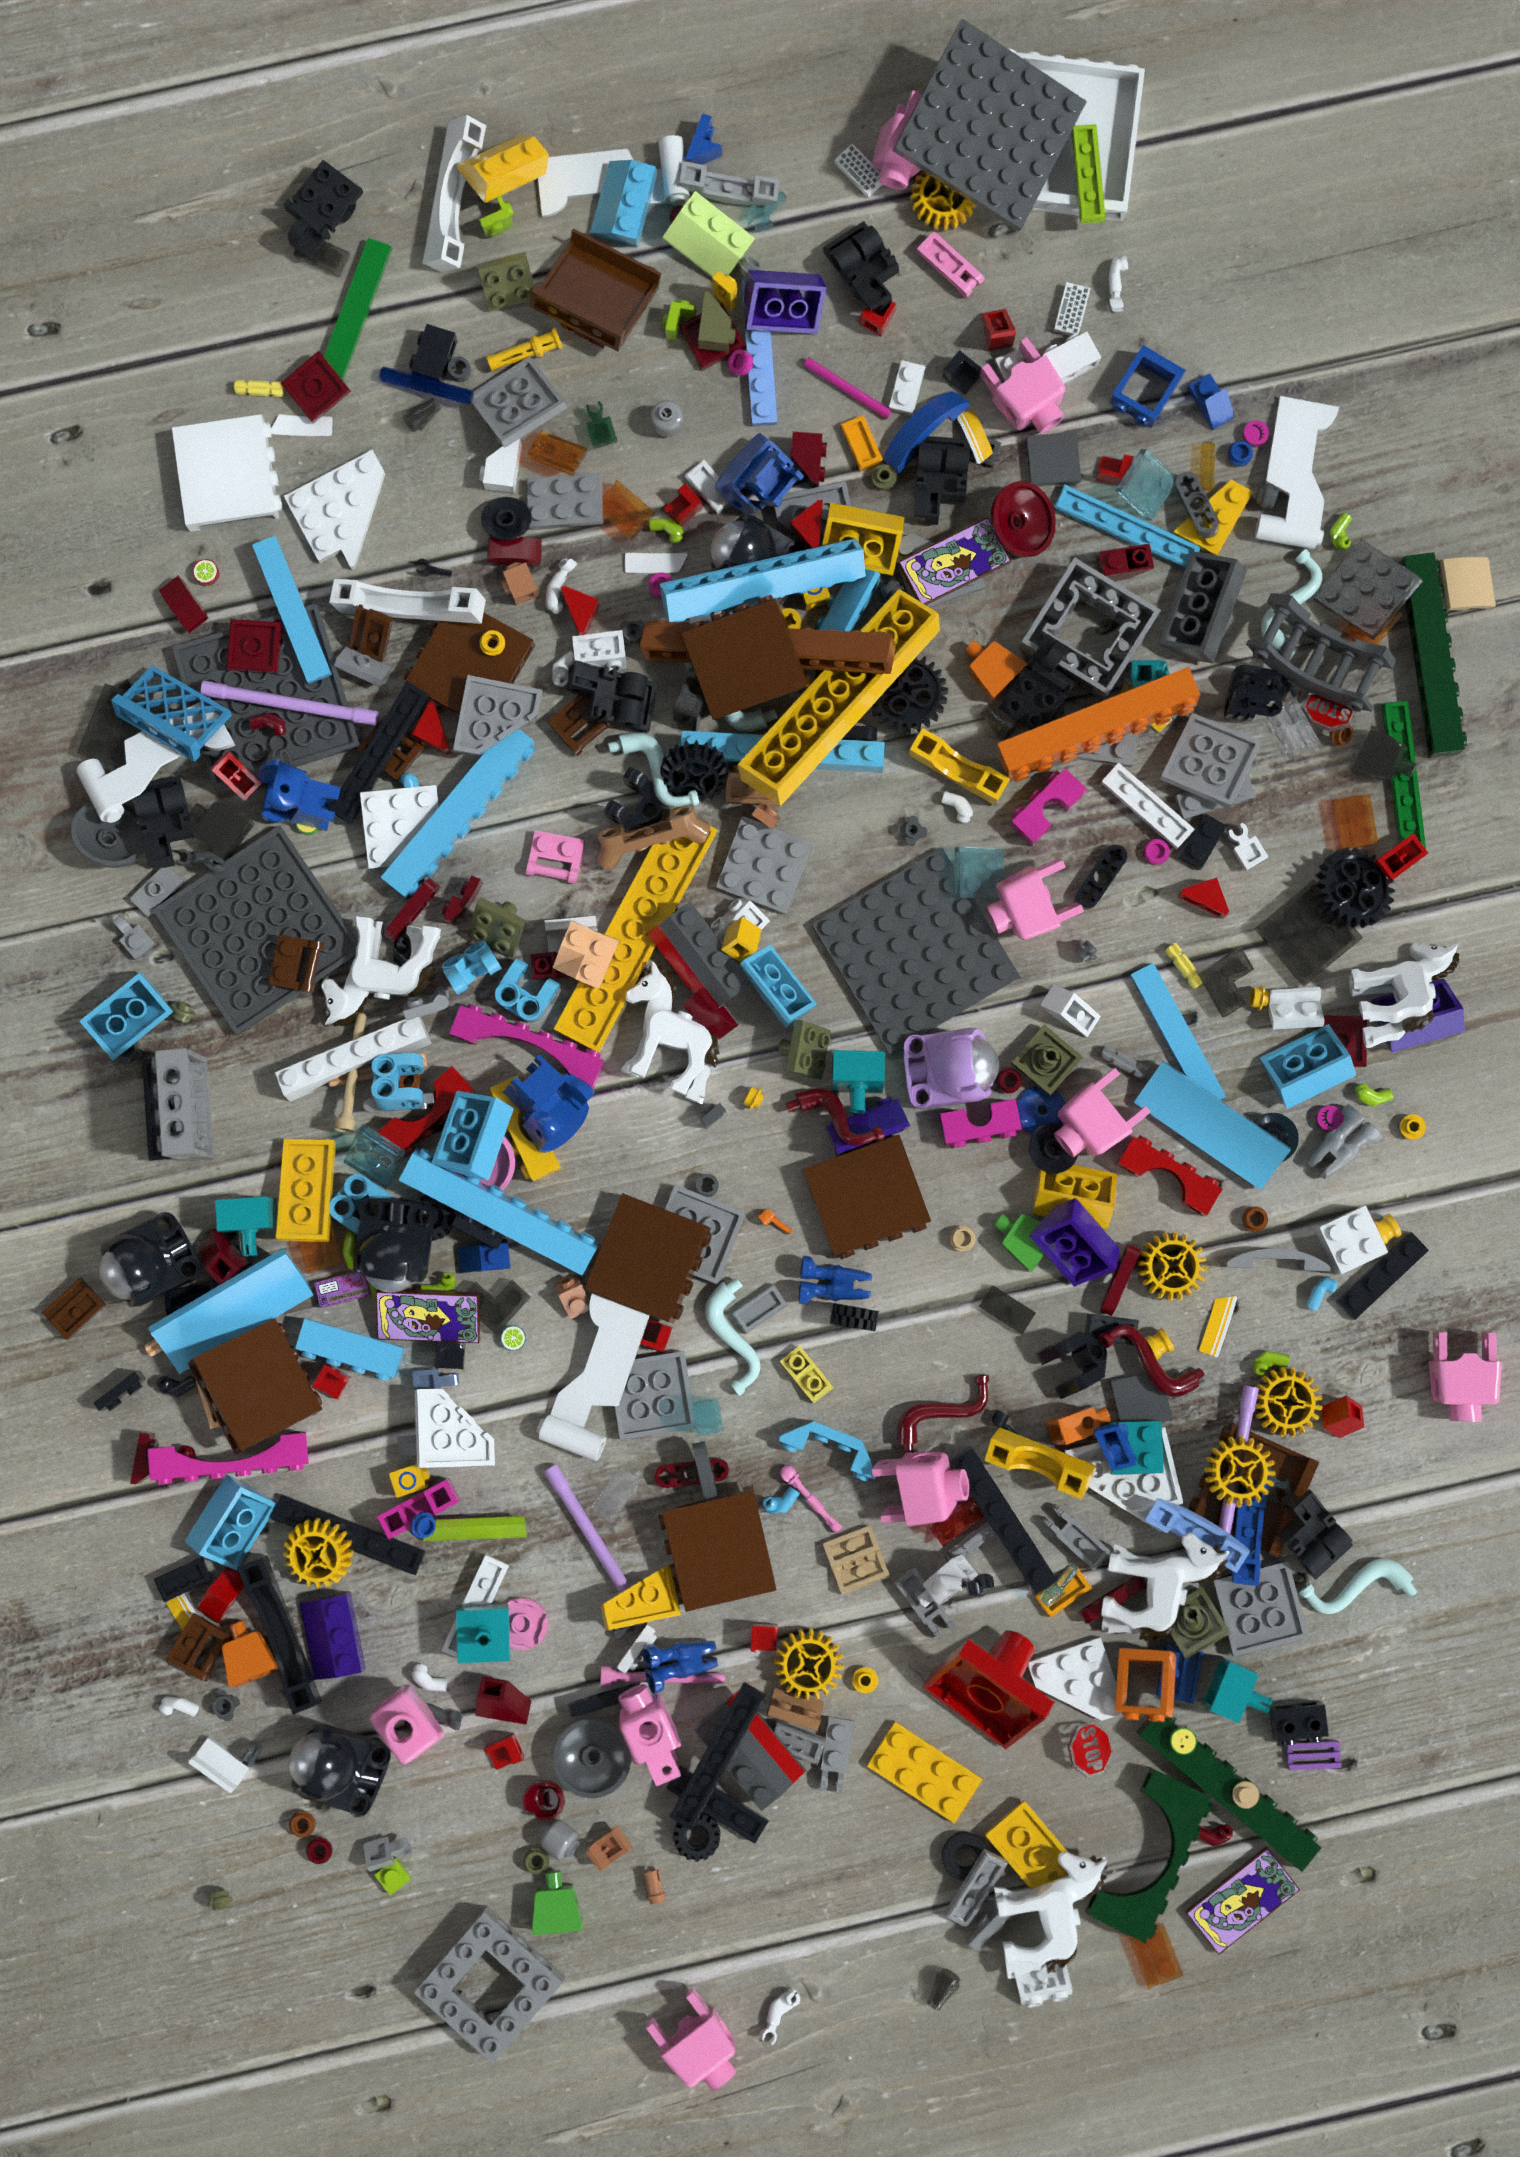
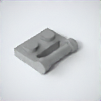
[403,986,450,1021]

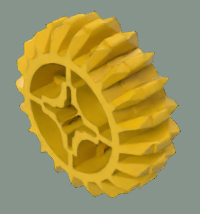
[910,170,976,231]
[1137,1232,1207,1301]
[1255,1367,1323,1437]
[1204,1436,1276,1507]
[283,1518,354,1589]
[774,1628,844,1700]

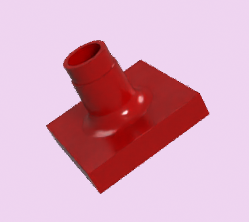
[922,1630,1055,1750]

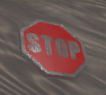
[1301,693,1356,732]
[1067,1721,1114,1778]

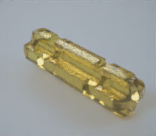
[1200,442,1215,492]

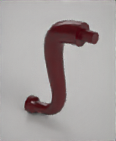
[785,1088,885,1145]
[1098,1325,1204,1397]
[897,1374,989,1455]

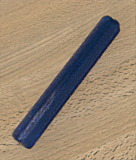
[379,366,474,405]

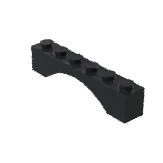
[949,1447,1057,1594]
[237,1555,322,1715]

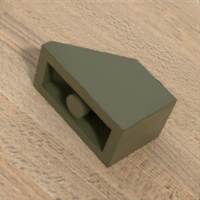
[698,292,736,352]

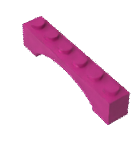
[449,1003,605,1090]
[148,1432,309,1485]

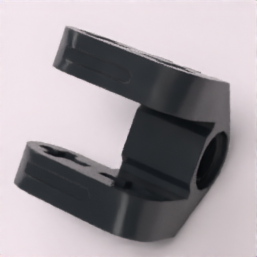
[1224,665,1283,722]
[603,767,662,831]
[1036,1332,1107,1399]

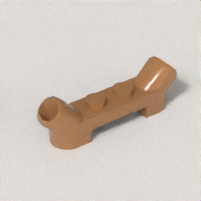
[596,805,710,870]

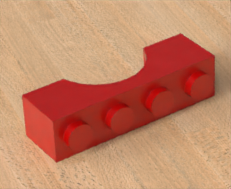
[376,1066,475,1158]
[1116,1135,1223,1217]

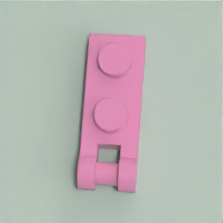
[917,231,984,298]

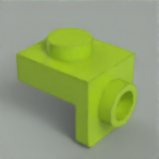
[479,196,514,238]
[662,300,696,340]

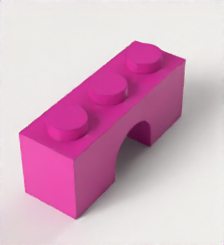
[1010,768,1087,847]
[939,1099,1022,1149]
[377,1478,461,1540]

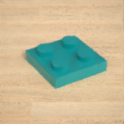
[1108,1421,1164,1475]

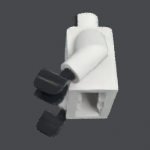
[917,1555,994,1609]

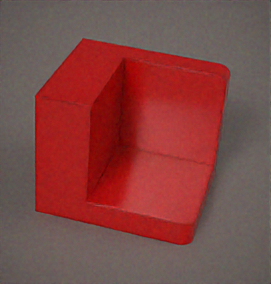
[859,301,897,336]
[1096,454,1134,488]
[664,483,702,527]
[640,1319,673,1352]
[312,1364,351,1399]
[1322,1395,1364,1438]
[750,1623,778,1652]
[484,1733,525,1770]

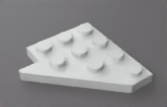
[284,450,385,570]
[1064,1427,1183,1532]

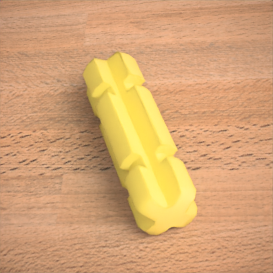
[234,380,284,397]
[1165,943,1204,989]

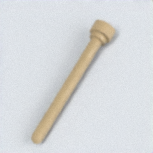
[334,1013,366,1133]

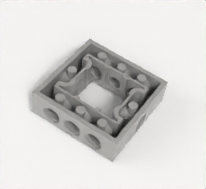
[1019,557,1161,701]
[152,1048,214,1162]
[414,1906,565,2064]

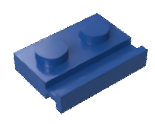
[1155,1643,1204,1704]

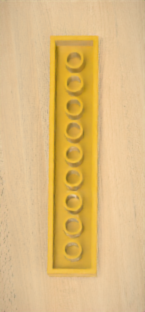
[738,589,940,807]

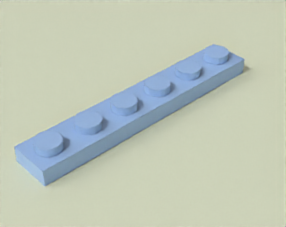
[741,278,777,427]

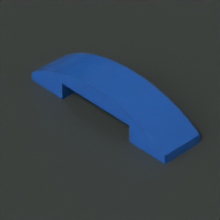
[882,391,970,473]
[1232,1480,1268,1586]

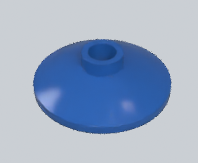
[1017,1086,1066,1134]

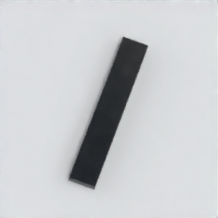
[328,681,430,824]
[272,1494,426,1575]
[669,1682,767,1830]

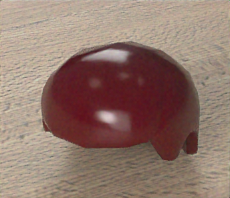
[522,1780,565,1820]

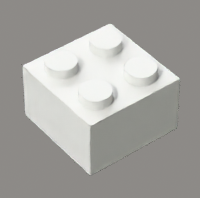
[1314,1206,1388,1275]

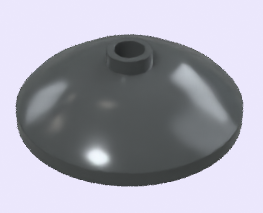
[70,802,145,868]
[553,1718,631,1798]

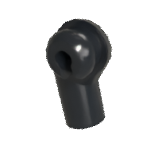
[393,937,410,966]
[157,1375,198,1397]

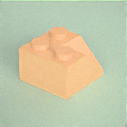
[553,921,620,989]

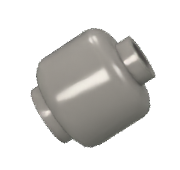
[651,400,684,437]
[540,1820,580,1860]

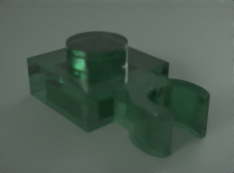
[586,401,617,449]

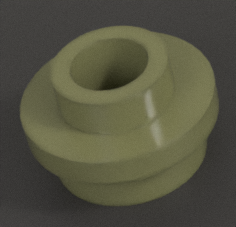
[872,464,897,490]
[170,1001,196,1023]
[523,1847,550,1875]
[206,1890,233,1911]

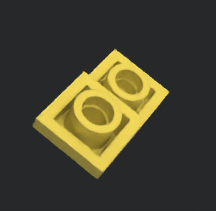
[780,1345,834,1403]

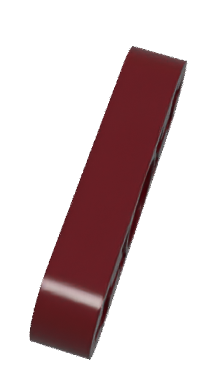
[384,878,440,943]
[1099,1243,1141,1316]
[654,1458,729,1488]
[1078,1576,1147,1624]

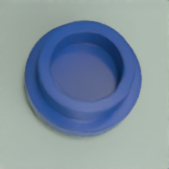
[1227,441,1253,467]
[410,1512,436,1538]

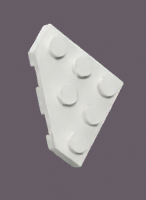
[360,785,439,869]
[414,1389,495,1468]
[1028,1636,1120,1721]

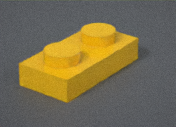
[712,270,738,312]

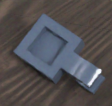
[412,1368,459,1396]

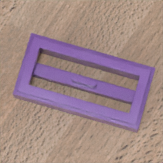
[1286,1740,1341,1770]

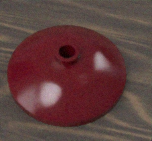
[991,481,1056,558]

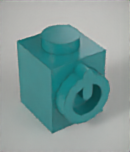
[1130,660,1169,686]

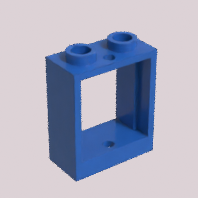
[1109,345,1186,428]

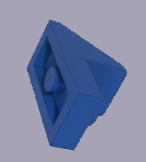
[685,113,722,165]
[1187,373,1235,430]
[457,1243,511,1274]
[1094,1423,1137,1471]

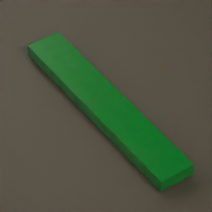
[324,238,392,381]
[1381,701,1426,849]

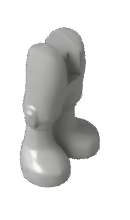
[1307,1104,1383,1179]

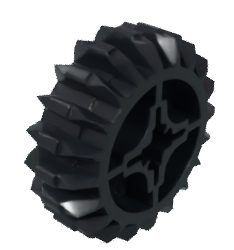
[660,740,729,803]

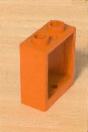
[1115,1648,1176,1722]

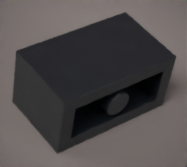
[409,324,458,387]

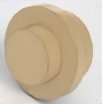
[950,1226,976,1252]
[1232,1781,1259,1808]

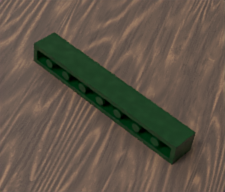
[1399,552,1467,758]
[1136,1716,1322,1872]

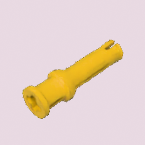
[486,327,563,372]

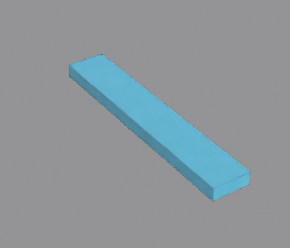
[1054,485,1201,569]
[252,535,332,684]
[1130,963,1226,1100]

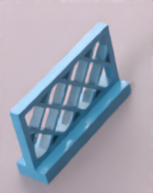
[111,665,232,762]

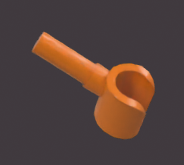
[757,1209,792,1235]

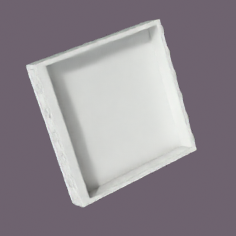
[1009,49,1145,221]

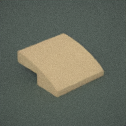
[1439,557,1496,611]
[823,1525,890,1595]

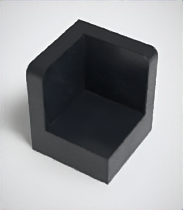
[942,350,981,395]
[435,1342,466,1369]

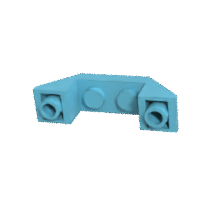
[778,1421,876,1482]

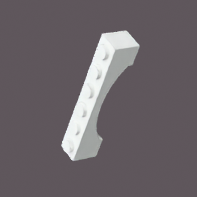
[423,115,486,272]
[329,579,486,624]
[275,1017,432,1102]

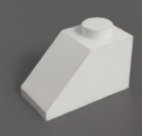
[479,439,522,494]
[1040,984,1101,1037]

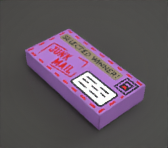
[314,1273,371,1308]

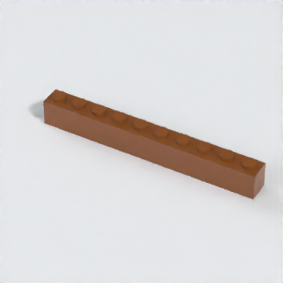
[640,620,896,674]

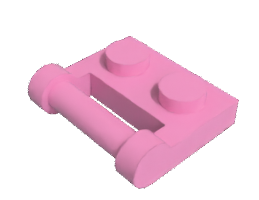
[526,831,585,884]

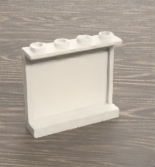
[172,414,282,532]

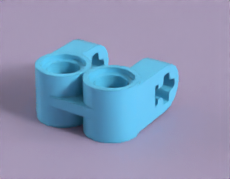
[442,941,502,995]
[495,958,561,1023]
[371,1053,423,1111]
[330,1174,393,1235]

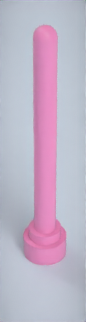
[601,1666,726,1687]

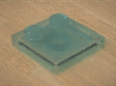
[1115,449,1177,521]
[955,846,1004,901]
[344,1124,406,1190]

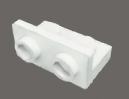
[572,630,627,672]
[711,897,770,944]
[1267,987,1325,1030]
[1016,1965,1072,2008]

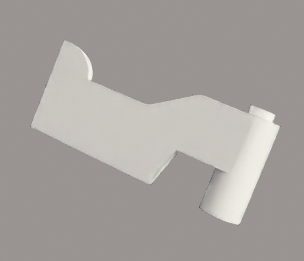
[538,135,689,218]
[1255,396,1339,549]
[76,697,235,823]
[536,1294,650,1462]

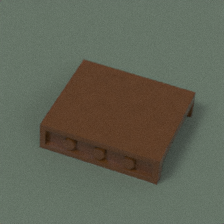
[529,228,662,352]
[682,594,812,720]
[404,613,535,715]
[803,1135,931,1259]
[584,1193,712,1324]
[188,1318,323,1455]
[1188,1422,1319,1557]
[658,1485,777,1612]

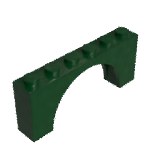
[1085,1767,1212,1944]

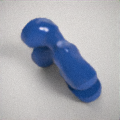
[798,1256,872,1304]
[643,1640,718,1694]

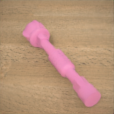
[780,1465,842,1533]

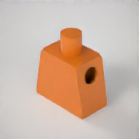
[965,640,1027,703]
[1045,1407,1110,1445]
[222,1621,278,1688]

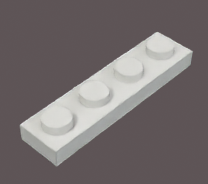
[1101,763,1195,850]
[441,1554,509,1657]

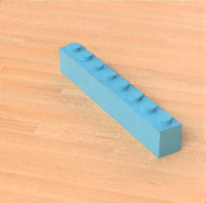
[660,538,866,622]
[381,729,536,900]
[681,731,885,773]
[399,1148,598,1275]

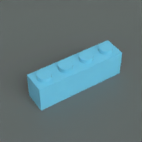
[295,1319,406,1381]

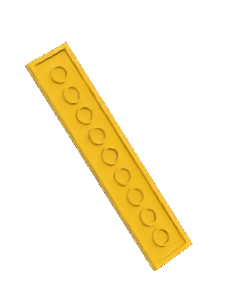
[554,807,718,1053]

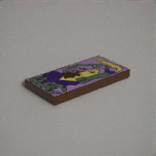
[898,517,1011,605]
[376,1289,480,1344]
[1185,1846,1300,1955]

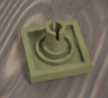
[477,252,534,311]
[467,897,526,957]
[779,1020,831,1080]
[1010,1024,1083,1096]
[1170,1587,1230,1659]

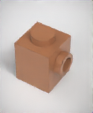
[501,562,539,606]

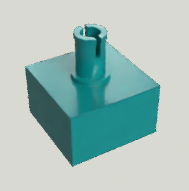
[831,1050,885,1114]
[215,1196,277,1257]
[456,1604,510,1664]
[1202,1656,1273,1724]

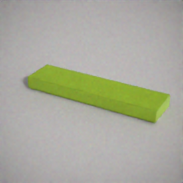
[1071,124,1106,224]
[423,1516,527,1542]

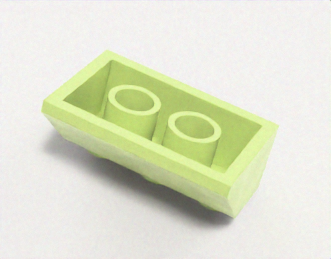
[662,191,755,277]

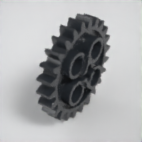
[870,656,948,734]
[1314,847,1395,929]

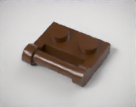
[547,695,614,757]
[357,715,426,782]
[268,934,324,993]
[166,1613,233,1682]

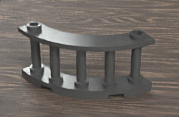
[1246,593,1396,712]

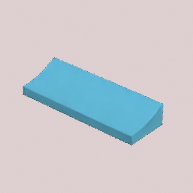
[1133,1060,1291,1190]
[149,1248,313,1374]

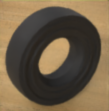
[942,1832,988,1881]

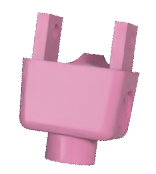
[872,91,921,190]
[980,337,1066,434]
[986,858,1084,940]
[1054,1068,1150,1157]
[1429,1332,1502,1421]
[871,1452,969,1527]
[370,1684,444,1764]
[618,1685,681,1787]
[646,1987,736,2091]

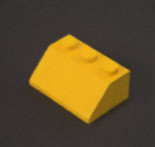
[456,136,549,203]
[822,502,904,576]
[1032,1165,1117,1230]

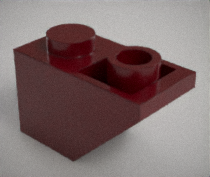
[791,432,827,488]
[1096,543,1154,582]
[198,1229,252,1284]
[475,1676,532,1725]

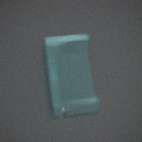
[693,1399,724,1436]

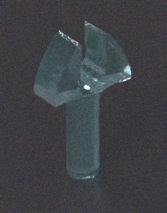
[748,191,787,232]
[1258,1458,1291,1504]
[1040,1564,1078,1607]

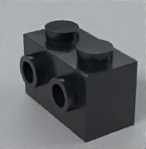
[1269,1701,1329,1746]

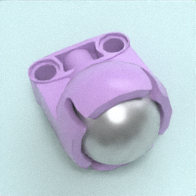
[904,1027,999,1109]

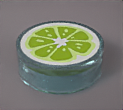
[500,1325,527,1351]

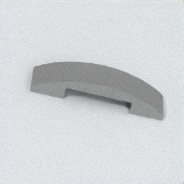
[679,161,780,206]
[1223,1248,1330,1272]

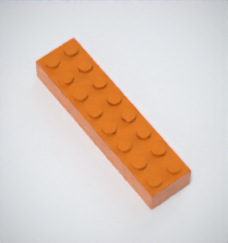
[997,667,1201,782]

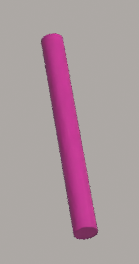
[803,357,892,419]

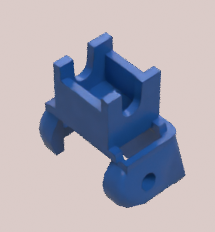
[715,433,804,514]
[258,760,341,831]
[503,1054,595,1153]

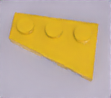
[1172,480,1252,555]
[600,1564,681,1631]

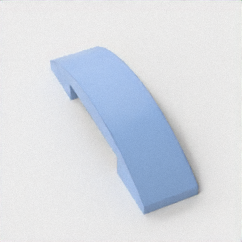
[1145,1498,1250,1573]

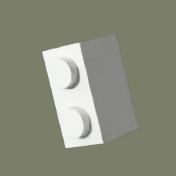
[1042,332,1101,383]

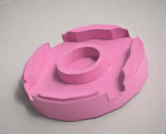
[507,1597,548,1650]

